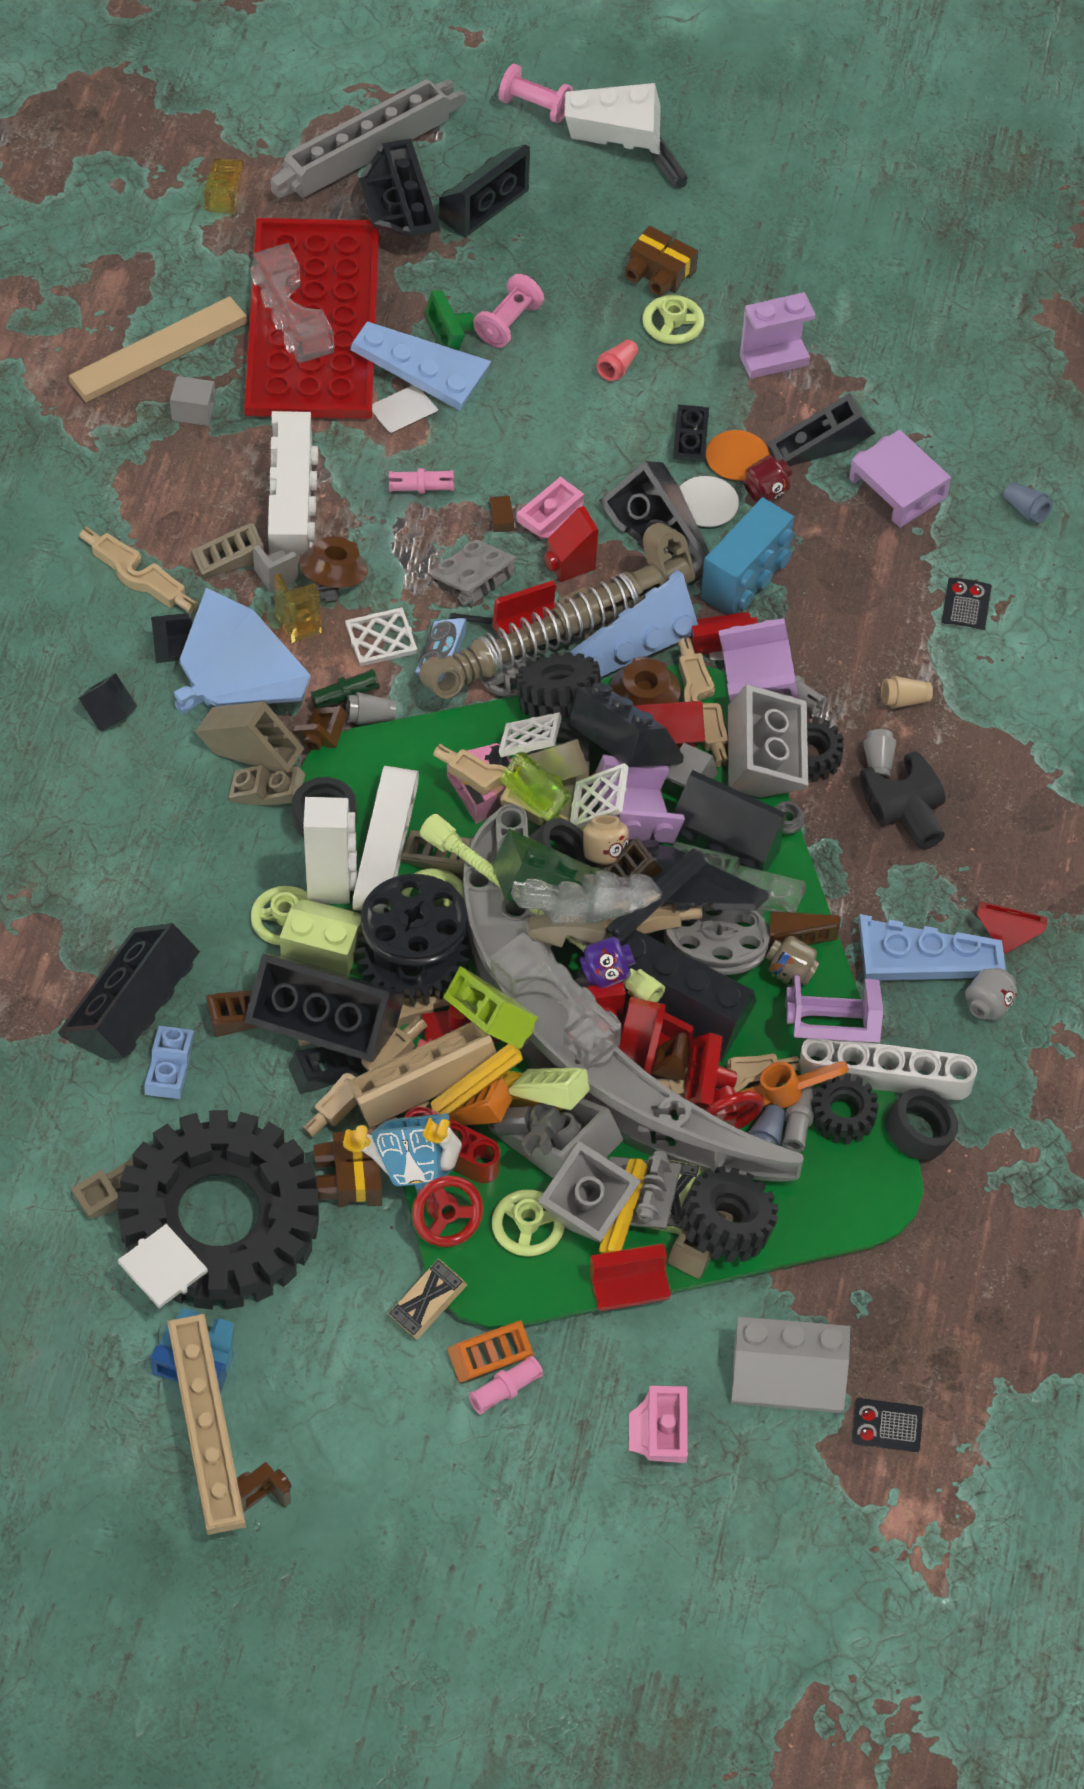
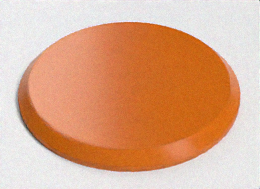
[706,430,769,481]

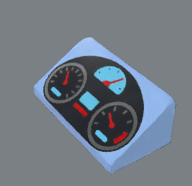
[415,618,466,682]

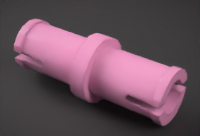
[389,468,455,494]
[468,1356,543,1415]

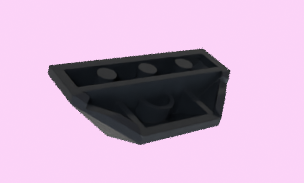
[359,138,440,236]

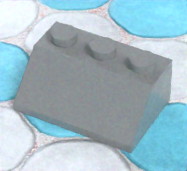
[728,684,808,797]
[731,1317,850,1413]

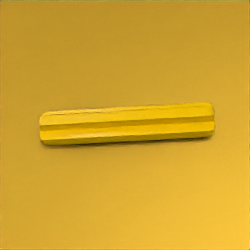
[431,1044,523,1116]
[599,1158,648,1254]

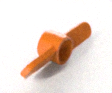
[736,1061,849,1115]

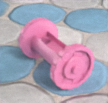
[499,64,573,124]
[473,274,544,348]

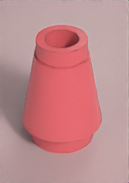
[596,340,638,381]

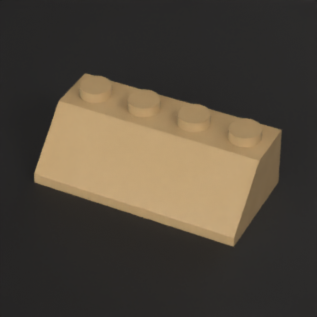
[347,1022,497,1128]

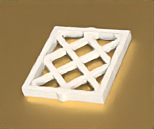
[345,607,418,667]
[499,712,562,757]
[570,763,629,828]

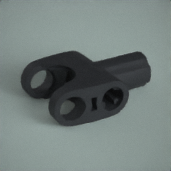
[860,751,946,850]

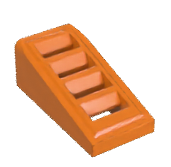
[449,1079,514,1125]
[447,1320,534,1383]

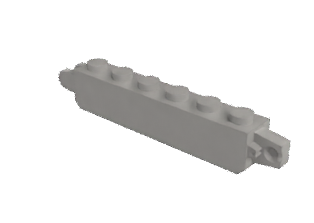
[270,79,467,199]

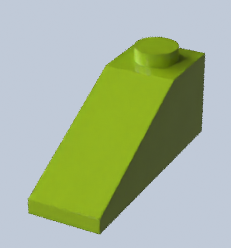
[443,966,538,1049]

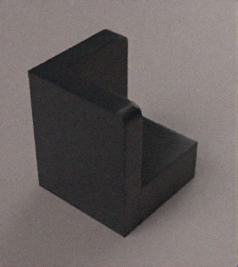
[151,613,192,663]
[79,673,137,731]

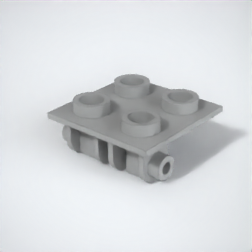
[428,539,517,606]
[610,1151,681,1229]

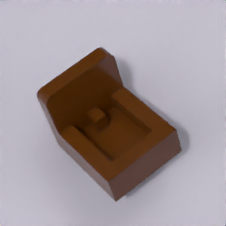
[292,706,348,751]
[237,1462,292,1513]

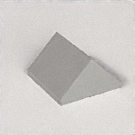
[538,1141,641,1243]

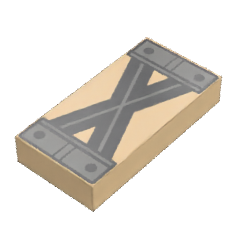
[388,1259,467,1340]

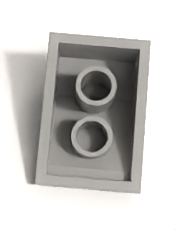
[488,1098,624,1178]

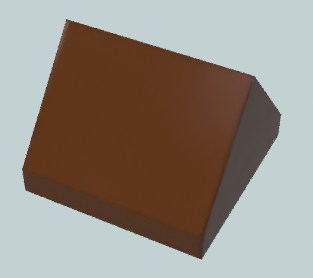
[652,1032,689,1081]

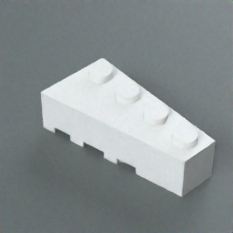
[268,411,318,555]
[304,797,357,904]

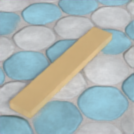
[69,296,247,403]
[167,1314,246,1535]

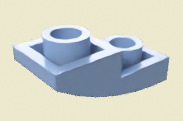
[145,1026,194,1099]

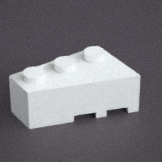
[565,83,660,154]

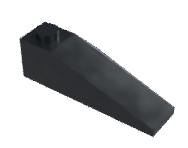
[599,461,710,585]

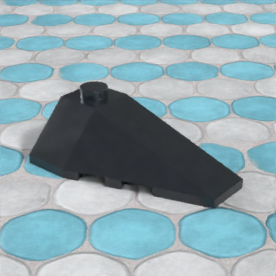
[616,840,769,910]

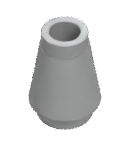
[346,692,396,725]
[863,729,897,780]

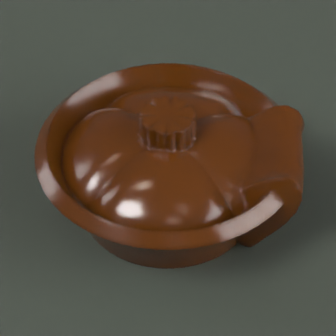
[300,534,368,588]
[610,656,681,706]

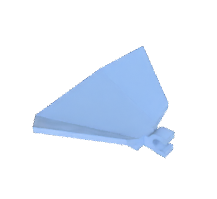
[174,588,311,714]

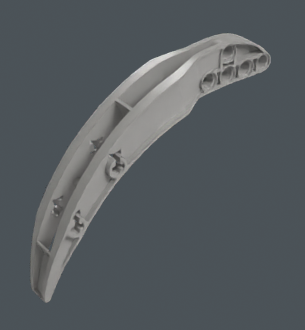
[463,804,804,1181]

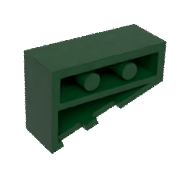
[492,829,618,921]

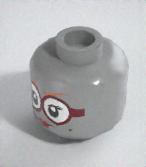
[965,968,1018,1020]

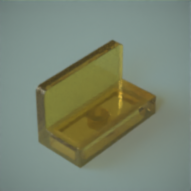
[274,573,321,643]

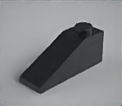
[768,393,875,467]

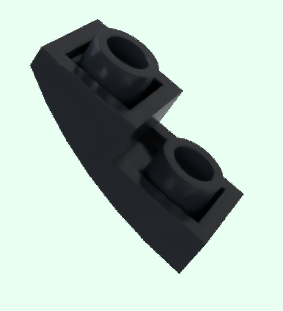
[673,404,709,462]

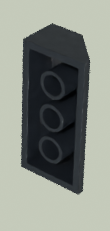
[58,923,200,1059]
[621,930,757,1063]
[244,953,406,1062]

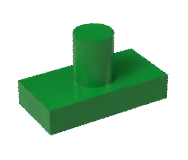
[424,290,474,351]

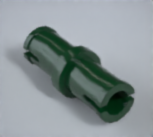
[310,669,380,708]

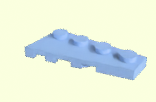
[351,322,491,411]
[570,570,698,677]
[858,914,1006,981]

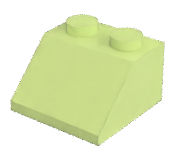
[280,899,363,976]

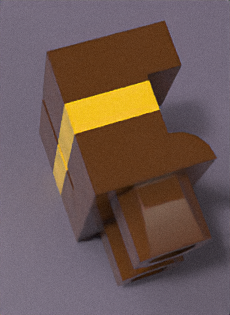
[625,225,698,297]
[313,1128,382,1208]

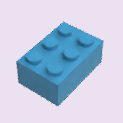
[700,497,795,615]

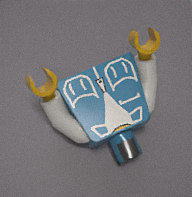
[343,1113,462,1202]

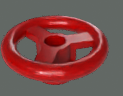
[705,1086,764,1129]
[412,1175,483,1247]

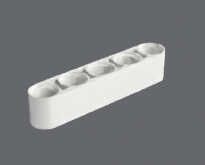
[353,766,419,914]
[799,1038,977,1100]

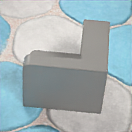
[170,376,216,426]
[253,545,299,592]
[666,743,718,787]

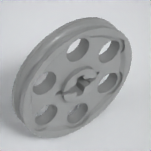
[663,903,770,975]

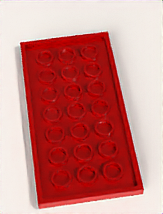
[244,218,379,419]

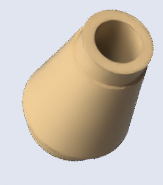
[881,675,933,709]

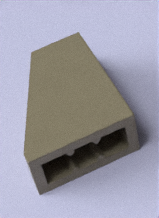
[195,701,304,773]

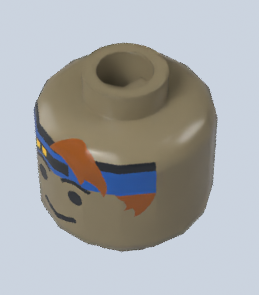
[765,936,820,987]

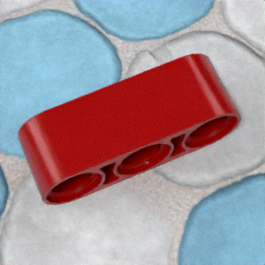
[404,1106,500,1184]

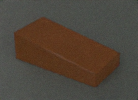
[490,496,514,532]

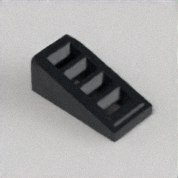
[289,1046,368,1094]

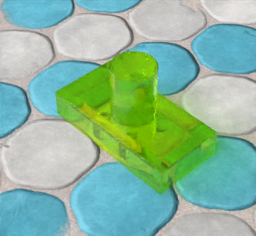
[500,752,572,821]

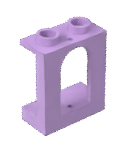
[785,975,883,1043]

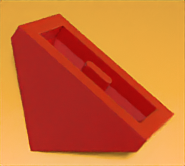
[977,901,1048,955]

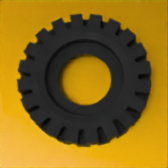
[117,1110,319,1310]

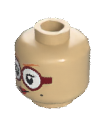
[583,815,629,869]

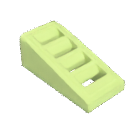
[509,1068,590,1110]

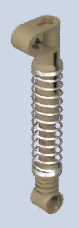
[419,523,695,699]

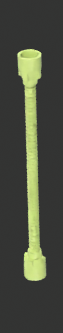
[420,814,665,1003]

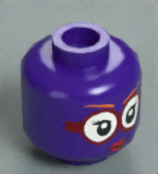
[580,937,636,988]

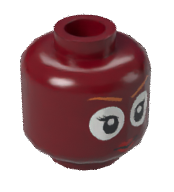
[742,455,792,502]

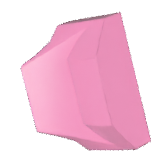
[516,476,584,538]
[629,1386,688,1463]

